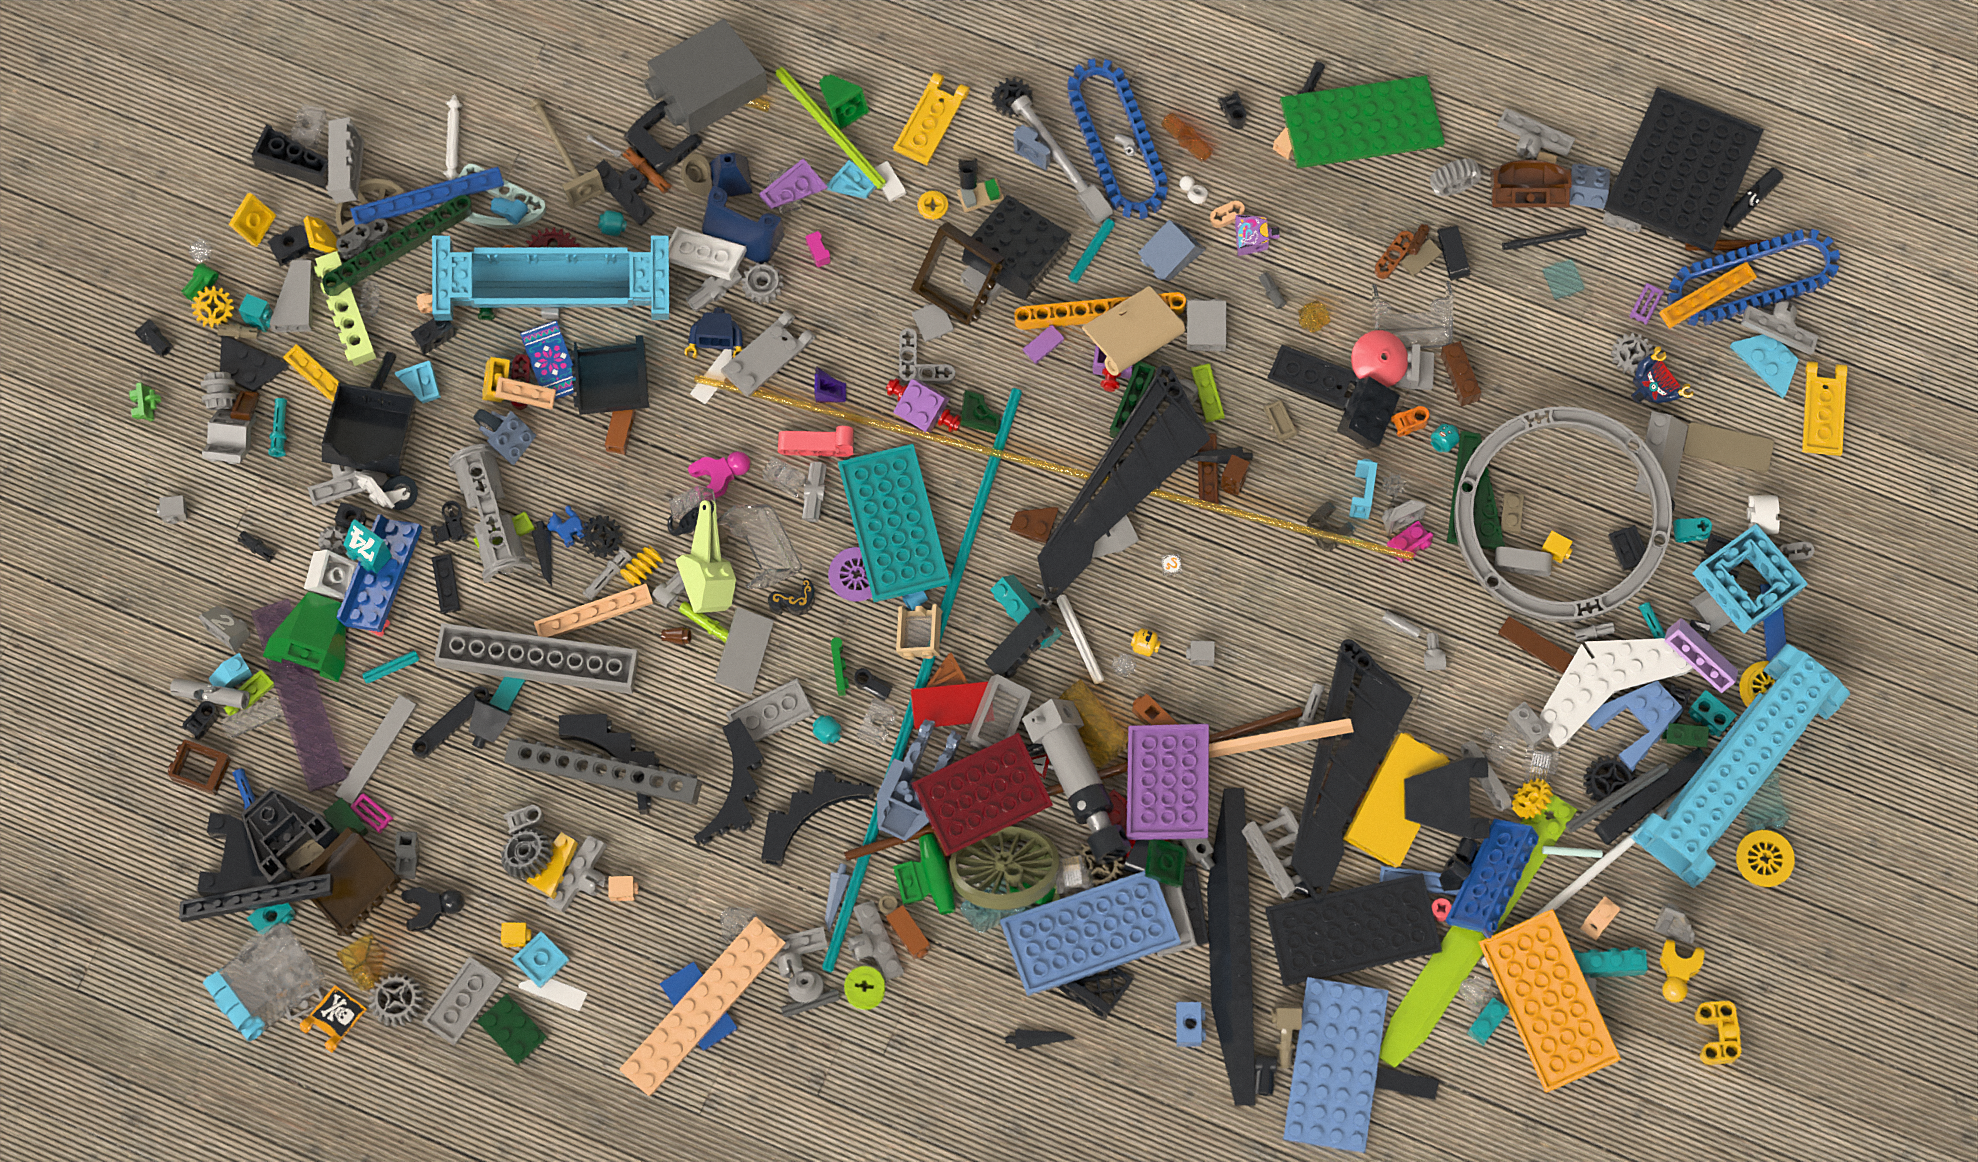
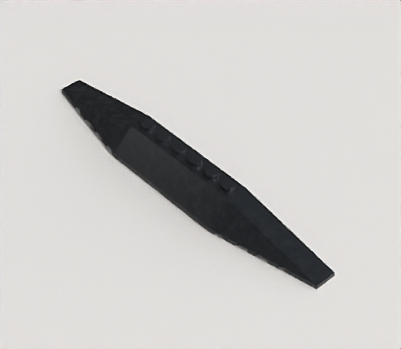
[1207,788,1255,1106]

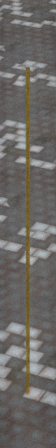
[694,375,1414,561]

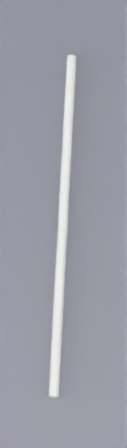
[1481,790,1682,968]

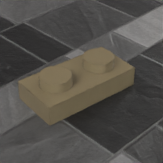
[1501,492,1524,534]

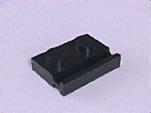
[1608,525,1646,571]

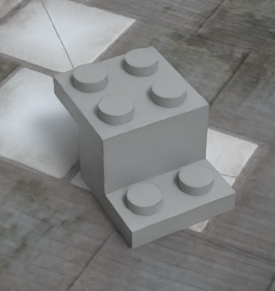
[202,410,256,464]

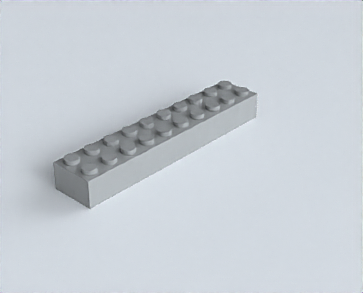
[434,623,639,694]

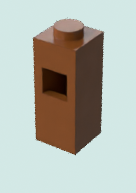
[604,409,636,455]
[1132,693,1179,725]
[886,905,931,960]

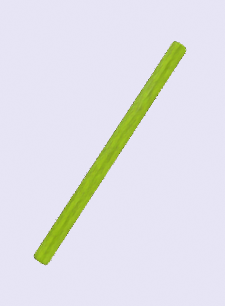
[775,67,886,189]

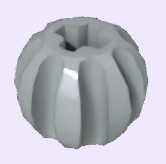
[1170,379,1198,405]

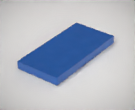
[659,962,738,1052]

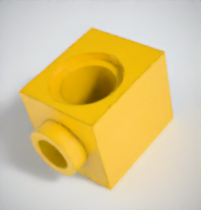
[1541,531,1573,564]
[501,923,531,947]

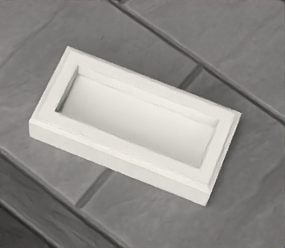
[875,161,906,202]

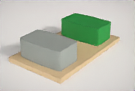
[957,178,1004,213]

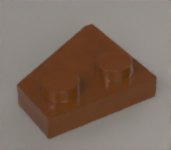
[1009,507,1059,544]

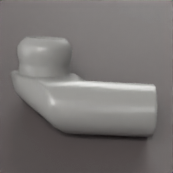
[1114,133,1137,156]

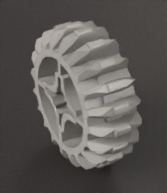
[1429,159,1482,197]
[368,972,424,1027]

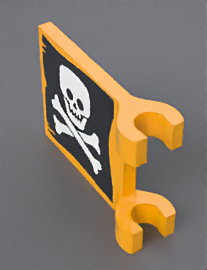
[299,985,367,1053]

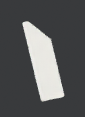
[690,349,732,404]
[518,979,587,1011]

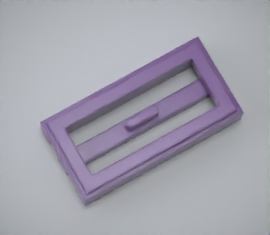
[1629,283,1664,325]

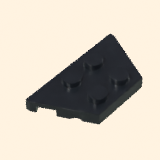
[220,336,289,392]

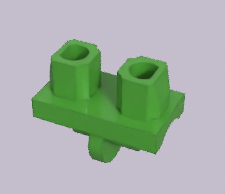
[129,382,161,421]

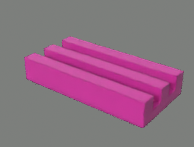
[350,793,393,834]

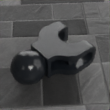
[401,887,465,932]

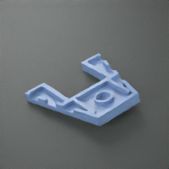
[1586,681,1683,771]

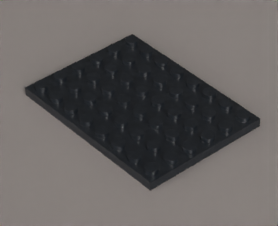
[1603,87,1764,253]

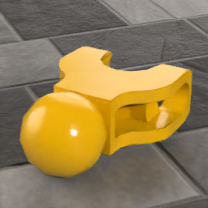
[1660,939,1705,1003]

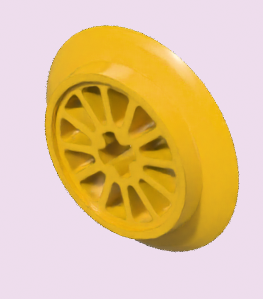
[1739,661,1775,708]
[1736,830,1795,887]

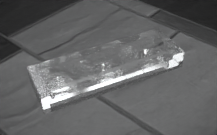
[220,696,284,740]

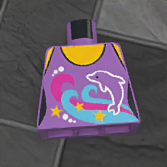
[1235,215,1280,256]

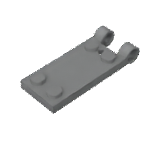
[721,310,816,398]

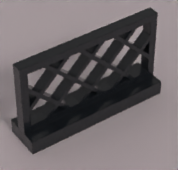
[1056,967,1133,1021]

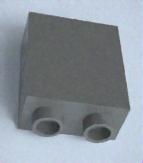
[644,18,768,135]

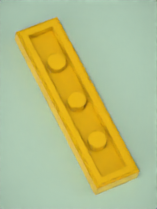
[283,344,340,403]

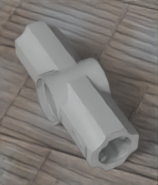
[686,270,742,312]

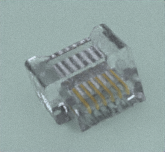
[1522,744,1561,785]
[1056,855,1094,894]

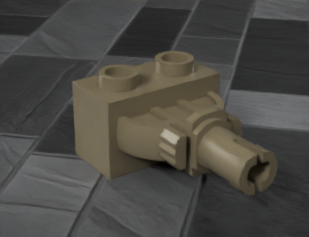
[1271,1004,1302,1068]

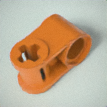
[1391,406,1429,437]

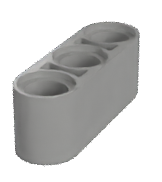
[1494,547,1553,577]

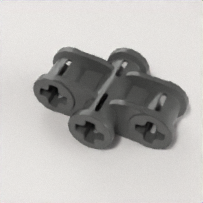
[336,219,389,259]

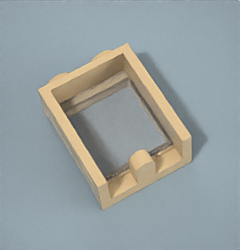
[896,604,943,660]

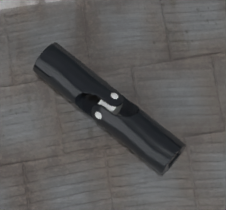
[1723,167,1784,230]

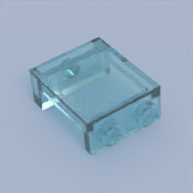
[1742,773,1789,831]

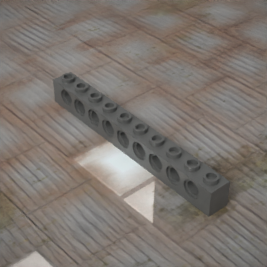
[504,737,703,805]

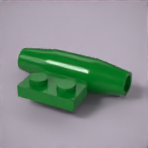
[893,834,956,915]

